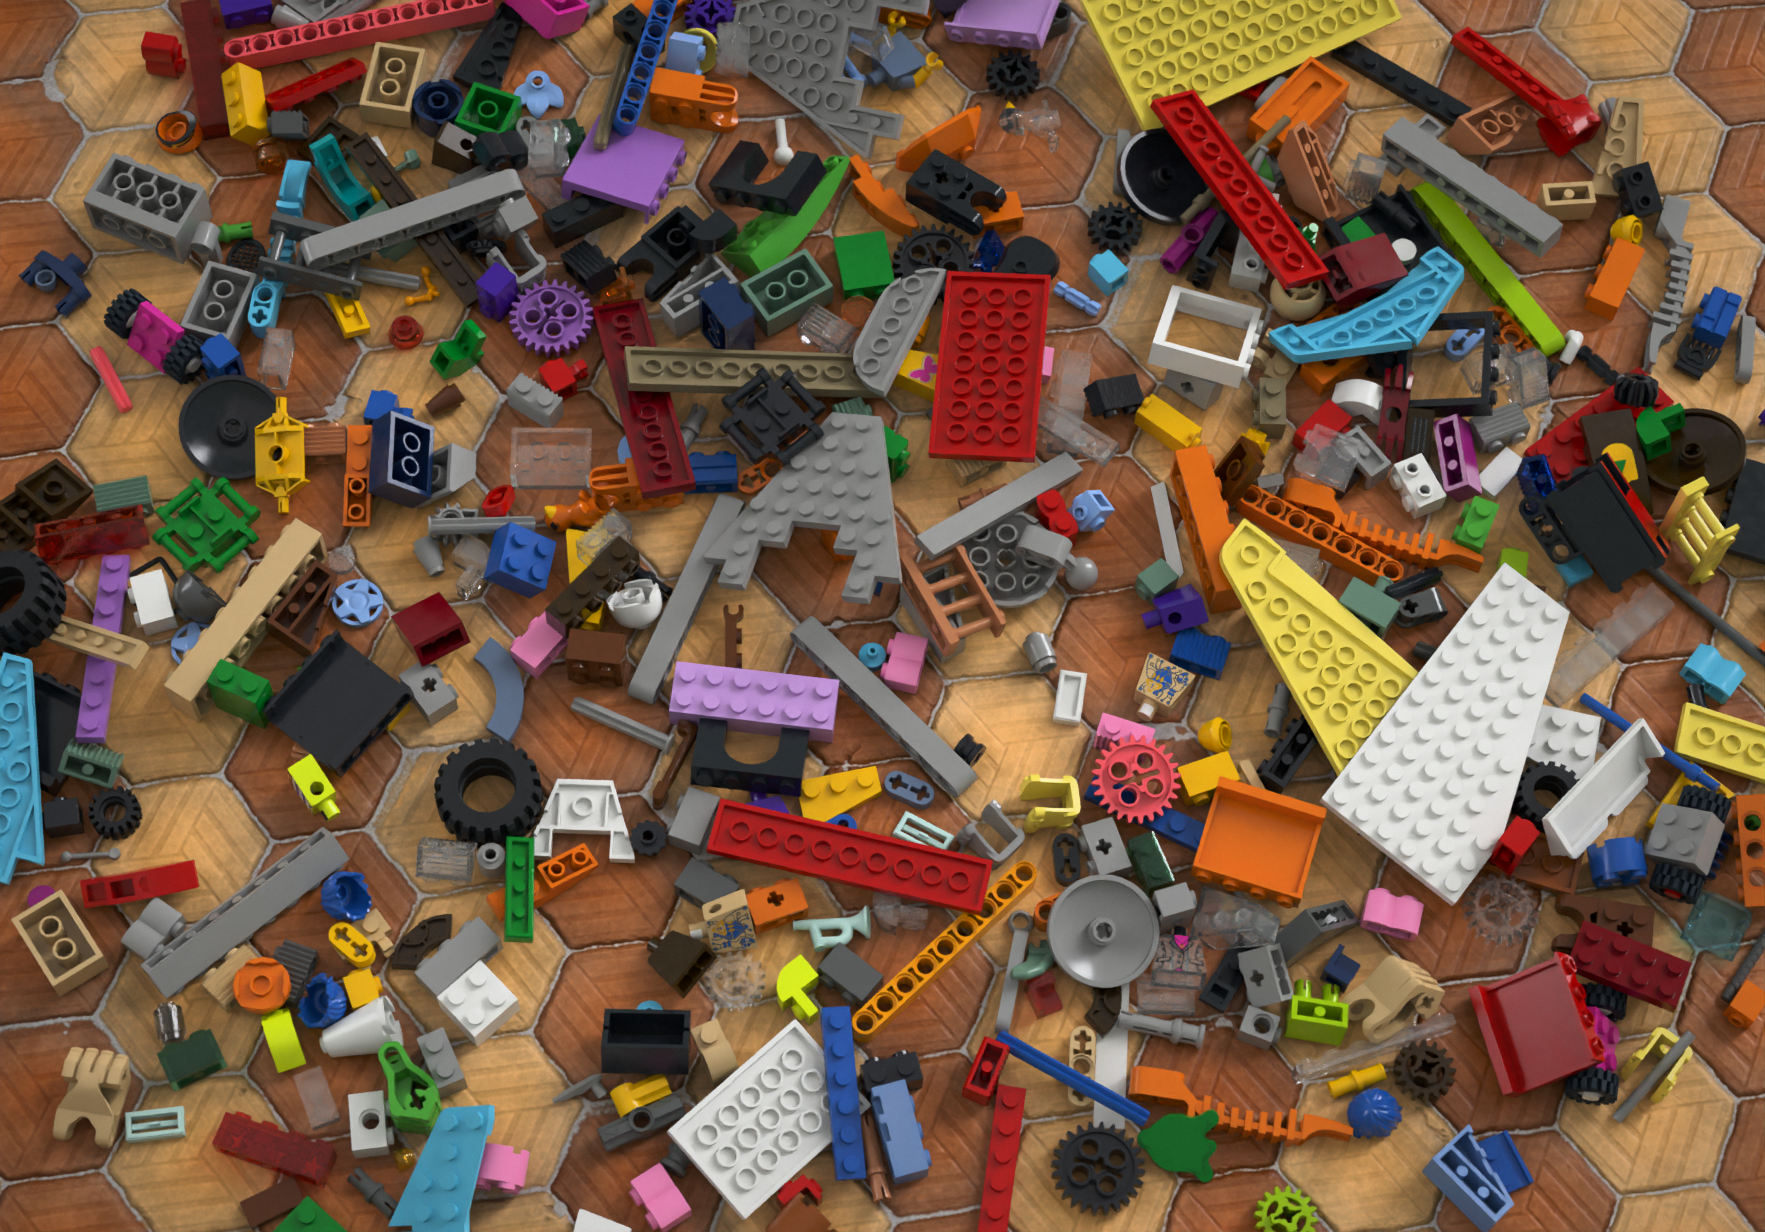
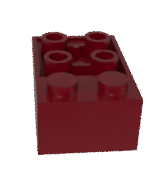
[1318,233,1409,312]

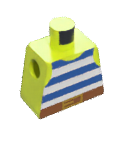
[287,754,341,822]

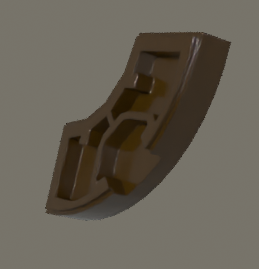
[391,914,453,970]
[1084,985,1122,1039]

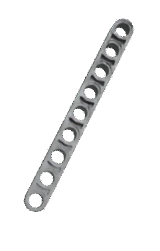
[299,169,526,270]
[627,493,746,705]
[790,616,978,798]

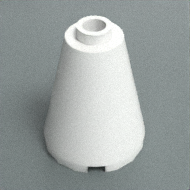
[319,995,403,1057]

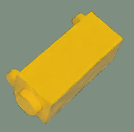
[1134,393,1203,452]

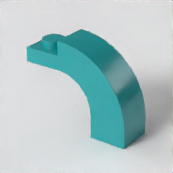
[309,133,375,222]

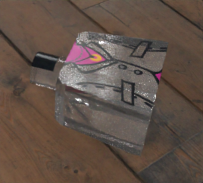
[1150,926,1207,991]

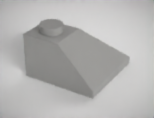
[416,443,476,509]

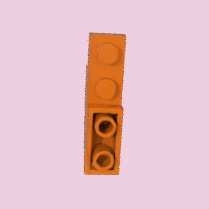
[848,154,920,238]
[343,425,374,527]
[486,843,599,923]

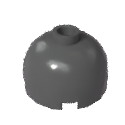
[172,570,227,622]

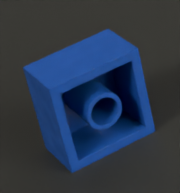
[484,522,557,598]

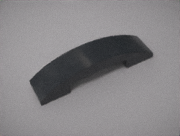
[1198,910,1276,1014]

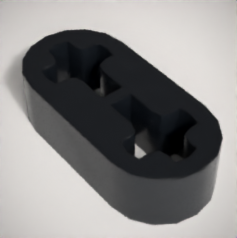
[1052,833,1081,887]

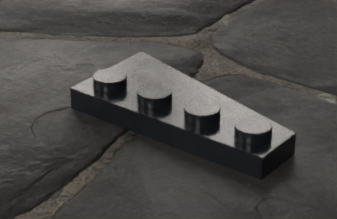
[453,2,523,90]

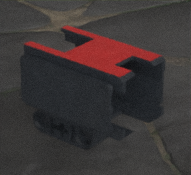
[1519,452,1671,593]

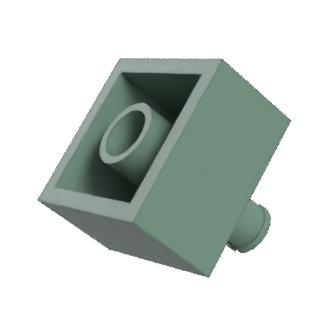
[1338,575,1401,640]

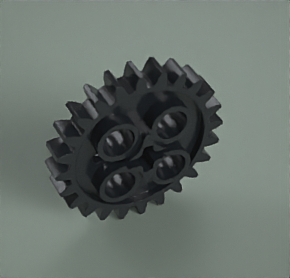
[892,224,976,305]
[1051,1121,1145,1216]

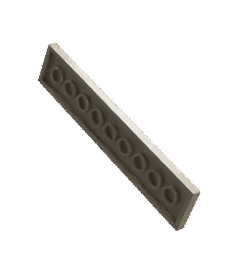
[624,346,889,399]

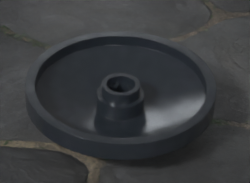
[1116,128,1209,226]
[178,375,282,481]

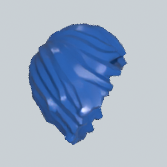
[321,871,372,922]
[297,972,348,1029]
[1347,1088,1402,1139]

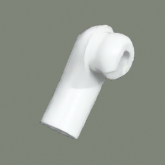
[1559,330,1583,365]

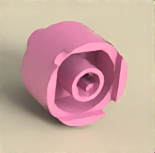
[475,1143,530,1195]

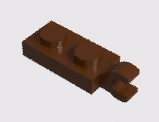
[723,605,744,669]

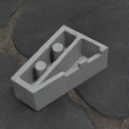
[899,563,966,663]

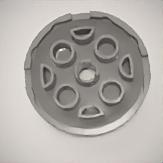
[953,511,1058,608]

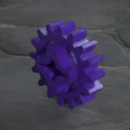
[685,0,736,43]

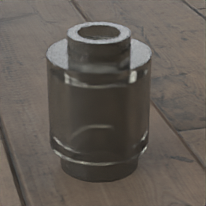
[153,1002,187,1047]

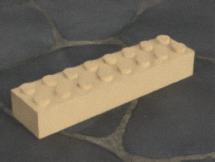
[164,518,329,723]

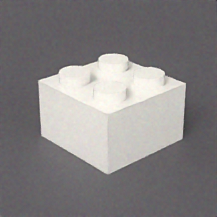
[437,960,520,1047]

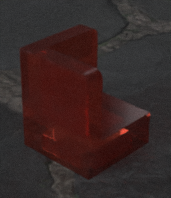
[1024,970,1063,1019]

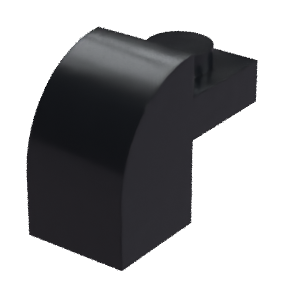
[678,205,737,253]

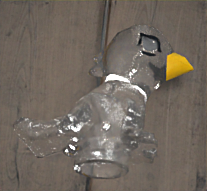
[998,100,1062,153]

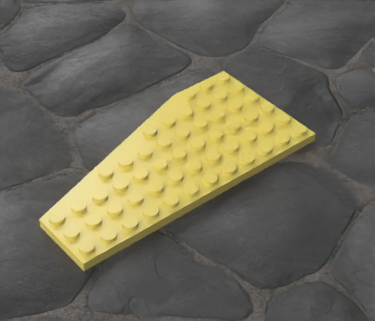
[1079,0,1402,131]

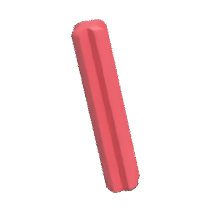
[90,346,133,413]

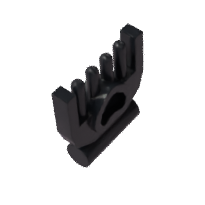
[1673,333,1722,381]

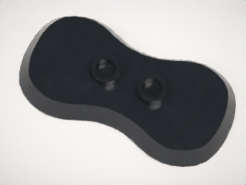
[991,236,1060,280]

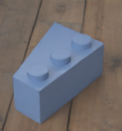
[870,1079,932,1186]
[1422,1124,1514,1232]

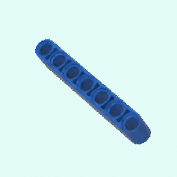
[612,0,678,136]

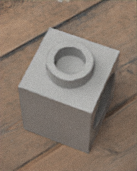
[1236,1005,1283,1051]

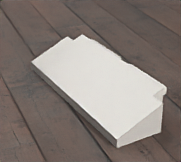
[1542,718,1665,859]

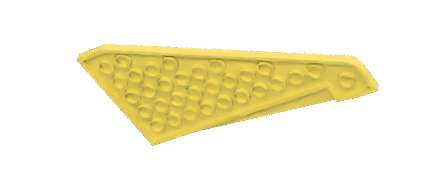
[1219,518,1419,776]

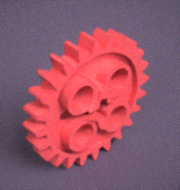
[1091,734,1181,825]

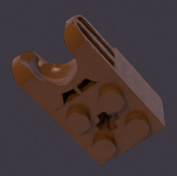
[1551,894,1655,956]

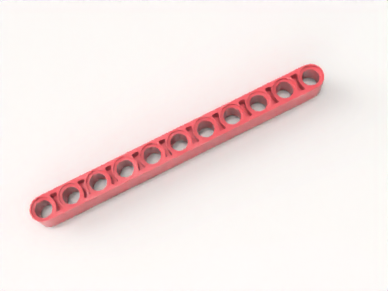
[224,0,496,69]

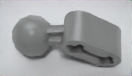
[1015,525,1098,590]

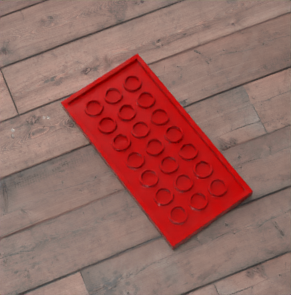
[928,271,1051,463]

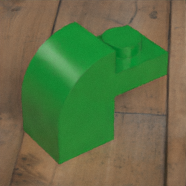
[429,319,487,380]
[1636,403,1686,461]

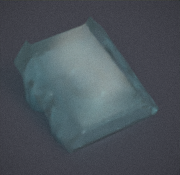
[1680,888,1753,962]

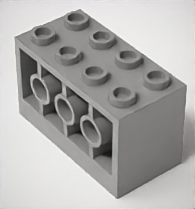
[83,153,213,264]

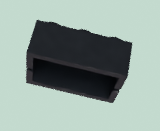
[601,1009,691,1075]

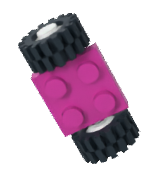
[104,288,205,385]
[1565,983,1628,1105]

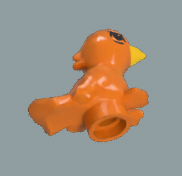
[544,489,617,532]

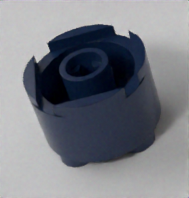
[413,79,464,138]

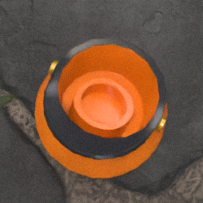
[156,110,203,154]

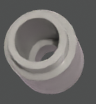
[1023,632,1057,674]
[477,843,505,878]

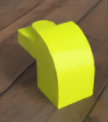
[777,954,819,1026]
[261,1007,306,1073]

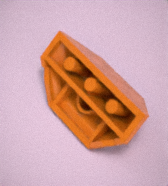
[896,105,981,173]

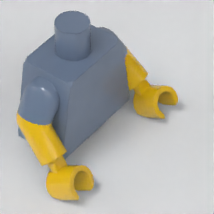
[866,11,943,91]

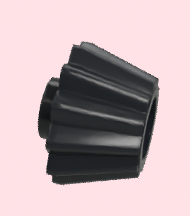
[629,820,668,858]

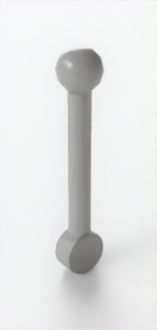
[61,848,121,862]

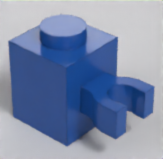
[363,390,415,425]

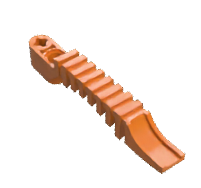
[1282,478,1484,573]
[1128,1066,1354,1147]

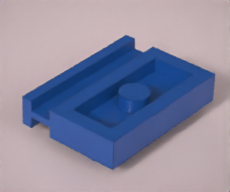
[1477,1130,1534,1194]

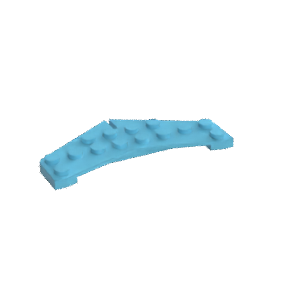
[1269,246,1464,364]
[388,1105,495,1232]

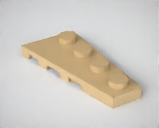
[1592,96,1644,198]

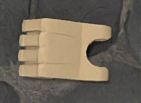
[1341,955,1445,1043]
[53,1047,131,1149]

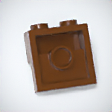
[1214,435,1265,507]

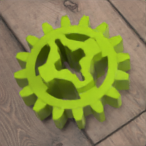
[1253,1186,1318,1232]

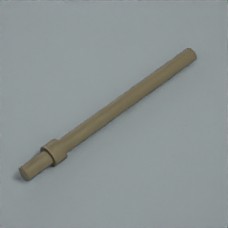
[1180,115,1291,224]

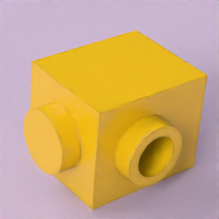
[343,968,384,1011]

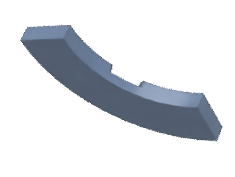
[474,637,524,742]

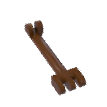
[653,720,698,811]

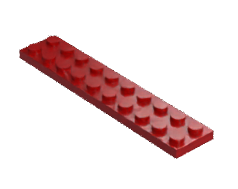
[1150,89,1329,290]
[707,798,993,916]

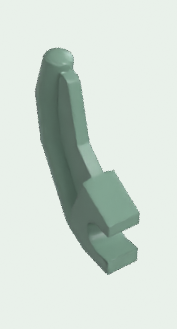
[1010,940,1054,980]

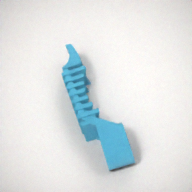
[248,159,311,338]

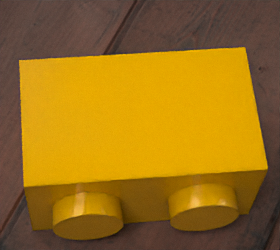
[1175,750,1240,807]

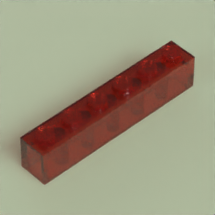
[180,0,230,141]

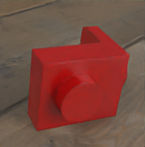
[777,1174,823,1209]

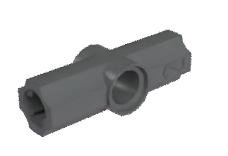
[597,1093,686,1153]

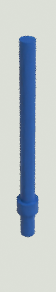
[1579,693,1721,792]

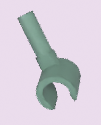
[394,149,420,172]

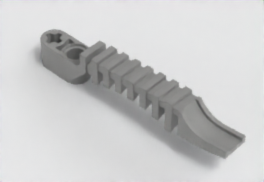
[1644,194,1694,374]

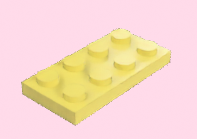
[1673,702,1765,784]

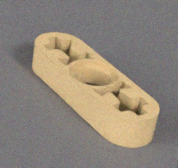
[1067,1026,1096,1110]

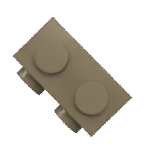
[1252,377,1286,439]

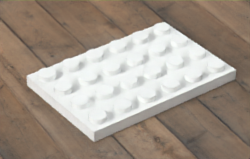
[666,1019,871,1221]

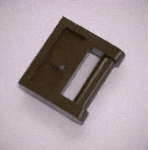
[297,116,360,166]

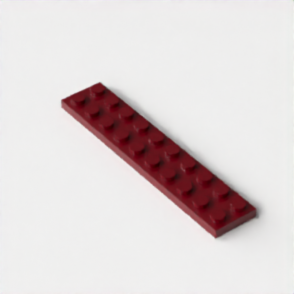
[592,298,696,500]

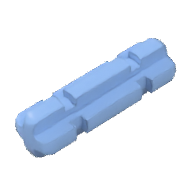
[1053,281,1101,316]

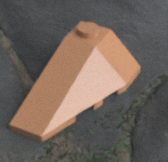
[1446,92,1534,155]

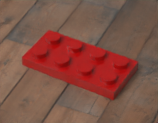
[265,57,367,112]

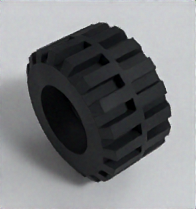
[1511,761,1580,833]

